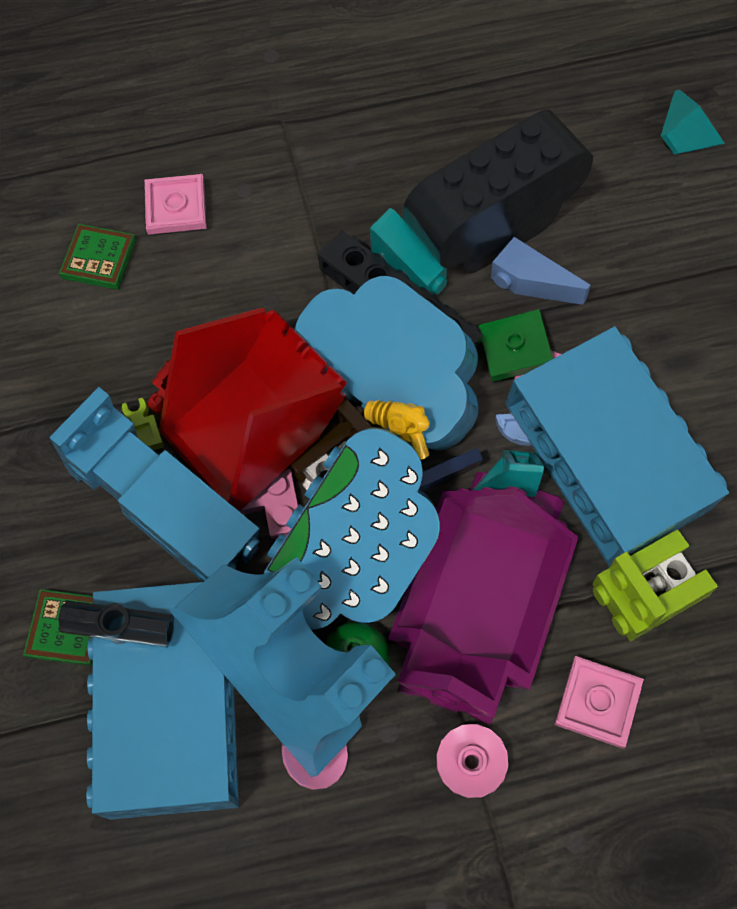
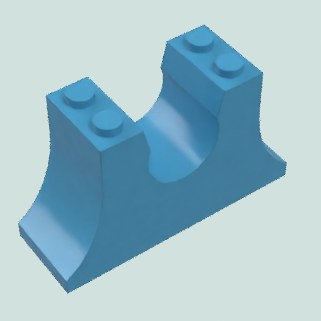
[170,557,396,777]

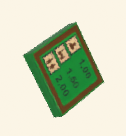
[59,224,136,290]
[23,589,93,667]

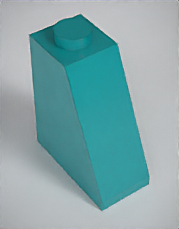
[370,208,448,295]

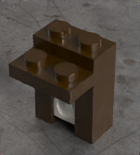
[289,399,380,490]

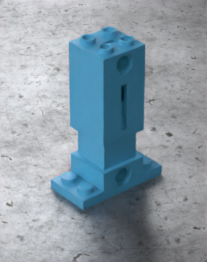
[49,387,260,582]

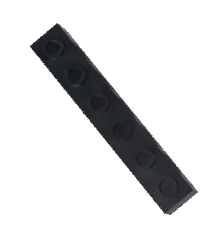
[318,230,483,353]

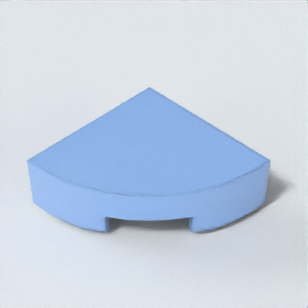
[495,414,531,446]

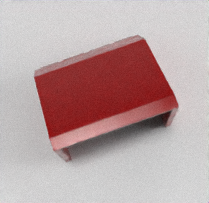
[159,308,347,511]

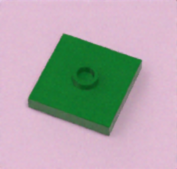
[479,309,553,382]

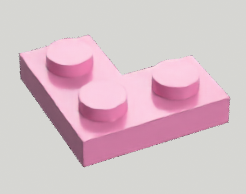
[239,469,298,540]

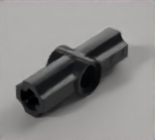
[58,600,174,648]

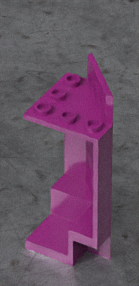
[388,472,578,726]

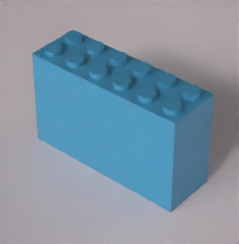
[505,326,729,567]
[86,582,239,820]

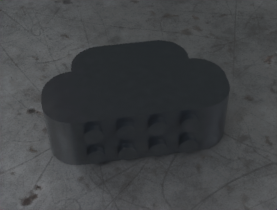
[403,110,593,273]

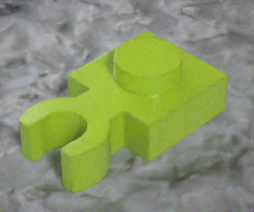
[122,398,164,451]

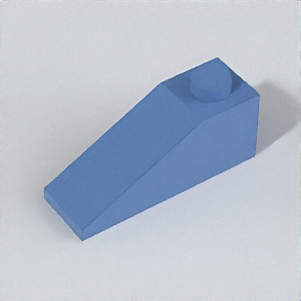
[490,237,591,305]

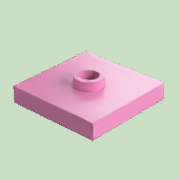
[144,174,207,235]
[554,656,644,749]

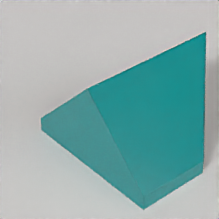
[661,90,725,155]
[473,450,544,497]

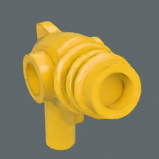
[364,400,430,459]

